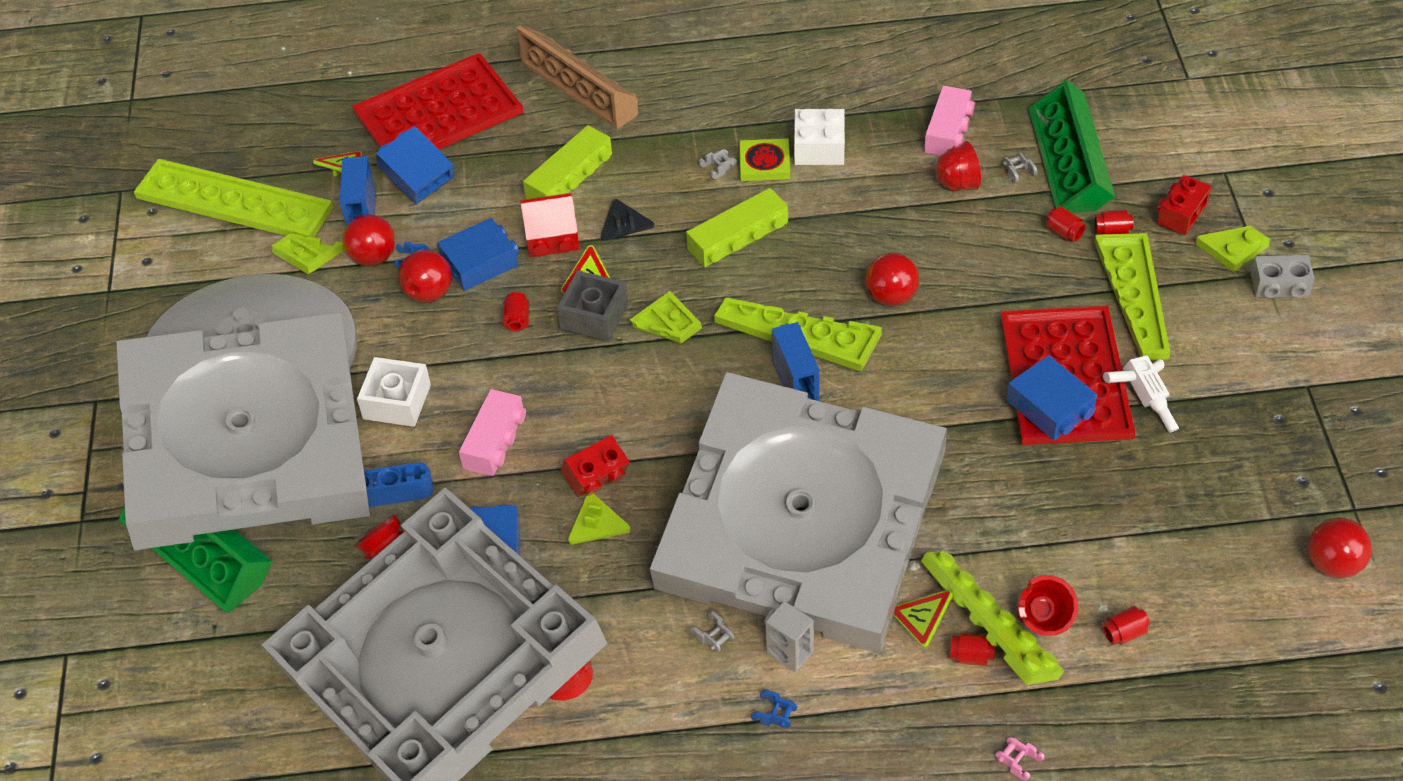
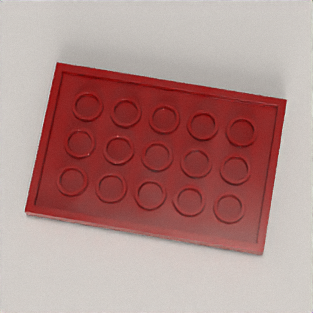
[352,52,524,149]
[1000,306,1136,445]

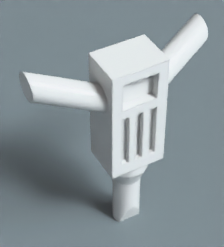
[1103,356,1179,433]

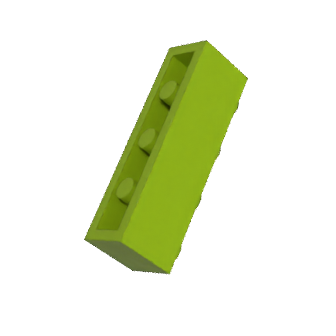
[523,125,612,199]
[686,188,788,267]

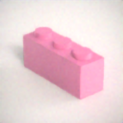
[925,86,975,156]
[459,389,526,476]

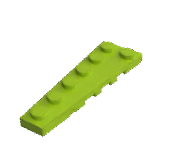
[1094,233,1170,360]
[714,298,882,372]
[921,551,1065,685]

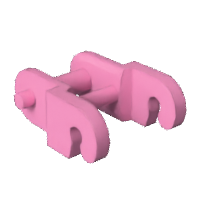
[995,737,1045,781]

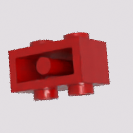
[1156,174,1212,235]
[560,435,630,498]

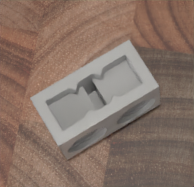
[1251,255,1315,298]
[765,601,814,673]

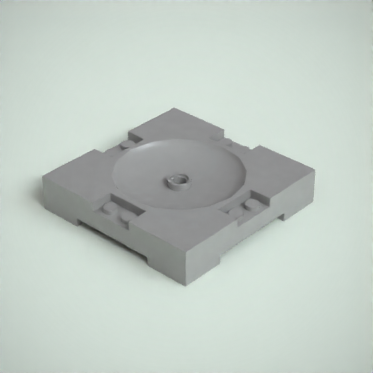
[117,313,370,550]
[650,372,947,653]
[262,487,607,781]

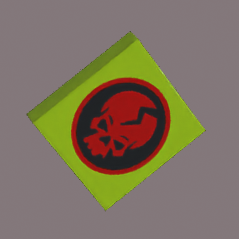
[740,138,791,181]

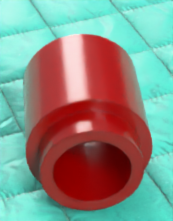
[1046,206,1086,242]
[1094,210,1134,235]
[502,292,529,331]
[1102,606,1150,645]
[950,633,995,666]

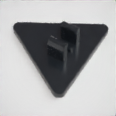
[601,199,654,241]

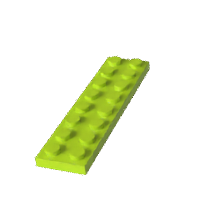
[134,159,334,237]

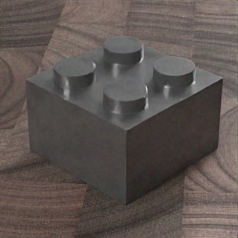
[557,270,629,341]

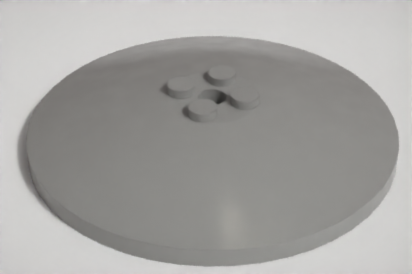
[147,274,357,369]

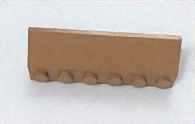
[517,26,638,130]

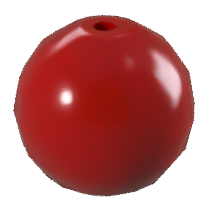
[343,214,395,267]
[398,250,452,303]
[865,252,919,307]
[1307,517,1372,579]

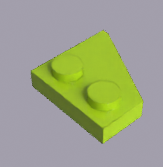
[1196,225,1271,272]
[272,233,344,275]
[630,291,702,343]

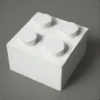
[794,109,845,165]
[357,357,431,427]

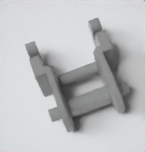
[699,149,737,179]
[1002,152,1037,183]
[690,611,734,652]

